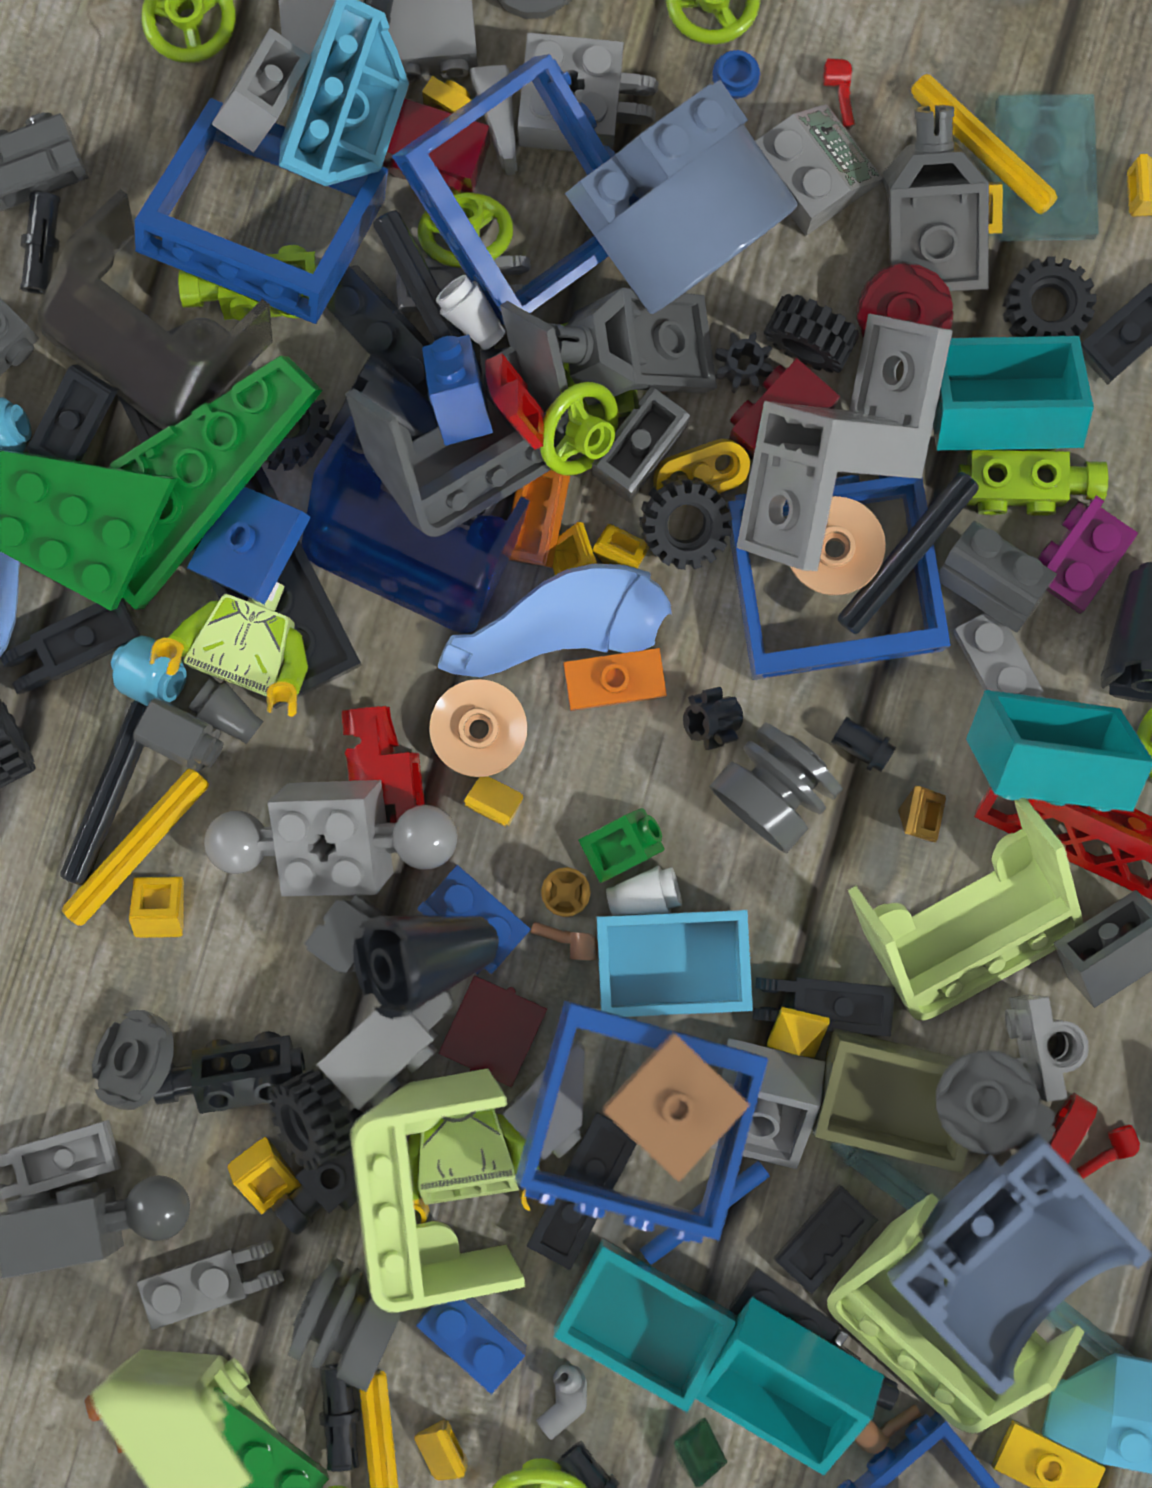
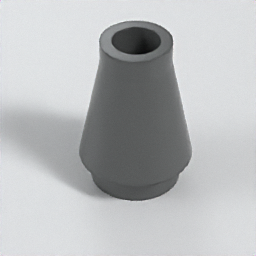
[188,677,264,744]

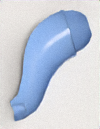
[438,563,672,677]

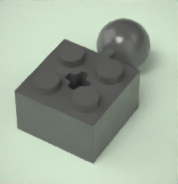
[0,1175,190,1279]

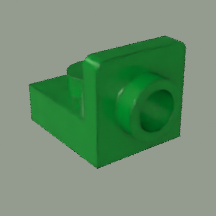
[578,808,664,883]

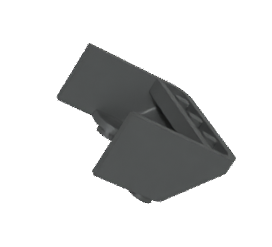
[345,301,569,537]

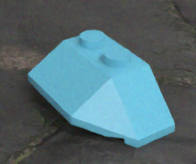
[279,0,409,186]
[1042,1353,1152,1474]

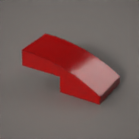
[485,353,544,450]

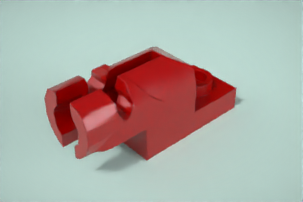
[341,706,425,823]

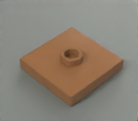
[601,1032,750,1182]

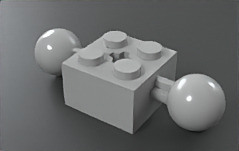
[204,780,458,896]

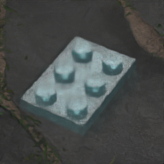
[995,94,1099,241]

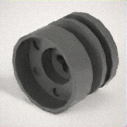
[709,722,843,854]
[288,1257,403,1392]

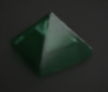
[674,1417,728,1488]

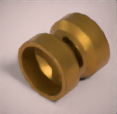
[541,867,591,917]

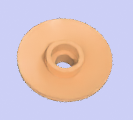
[790,496,885,596]
[429,679,527,777]

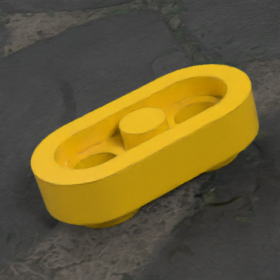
[653,438,750,506]

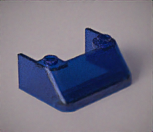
[301,416,530,633]

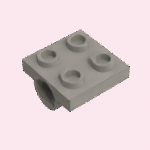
[1005,994,1089,1102]

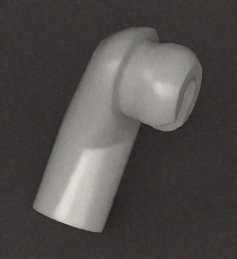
[536,1365,587,1440]

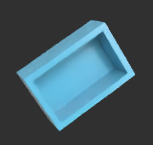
[596,910,753,1017]

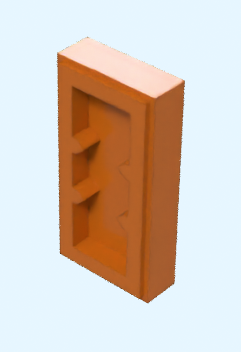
[502,470,570,568]
[563,648,667,711]

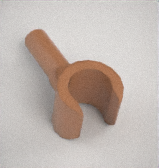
[531,922,598,960]
[854,1405,921,1454]

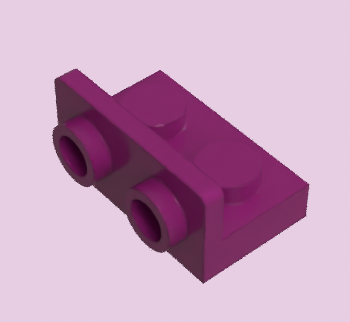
[1037,495,1138,614]

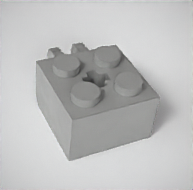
[518,33,659,152]
[317,991,454,1110]

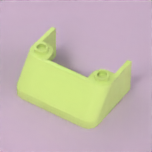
[848,798,1083,1020]
[351,1069,525,1312]
[827,1193,1085,1433]
[92,1349,279,1488]

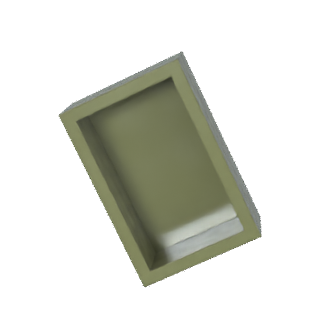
[812,1027,968,1173]

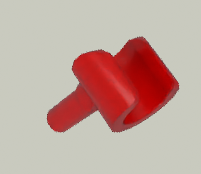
[823,58,855,128]
[1077,1124,1140,1179]

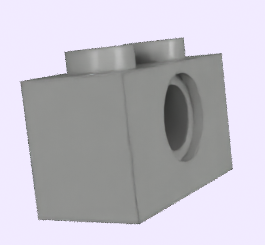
[212,28,311,152]

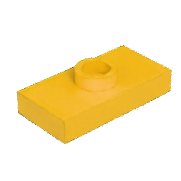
[991,1420,1106,1488]

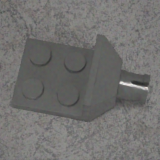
[882,105,989,291]
[549,288,717,405]

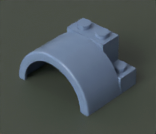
[565,80,798,314]
[887,1133,1151,1395]

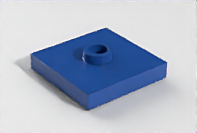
[187,487,311,605]

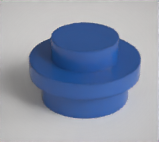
[712,50,760,99]

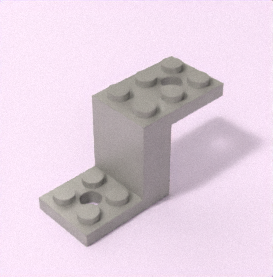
[736,314,953,571]

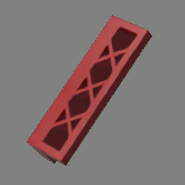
[974,786,1152,900]

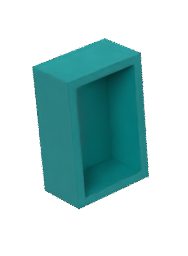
[933,336,1094,450]
[966,690,1152,812]
[553,1238,736,1413]
[695,1297,884,1475]

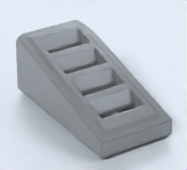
[470,65,517,175]

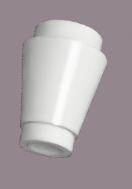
[436,275,506,350]
[606,866,682,916]

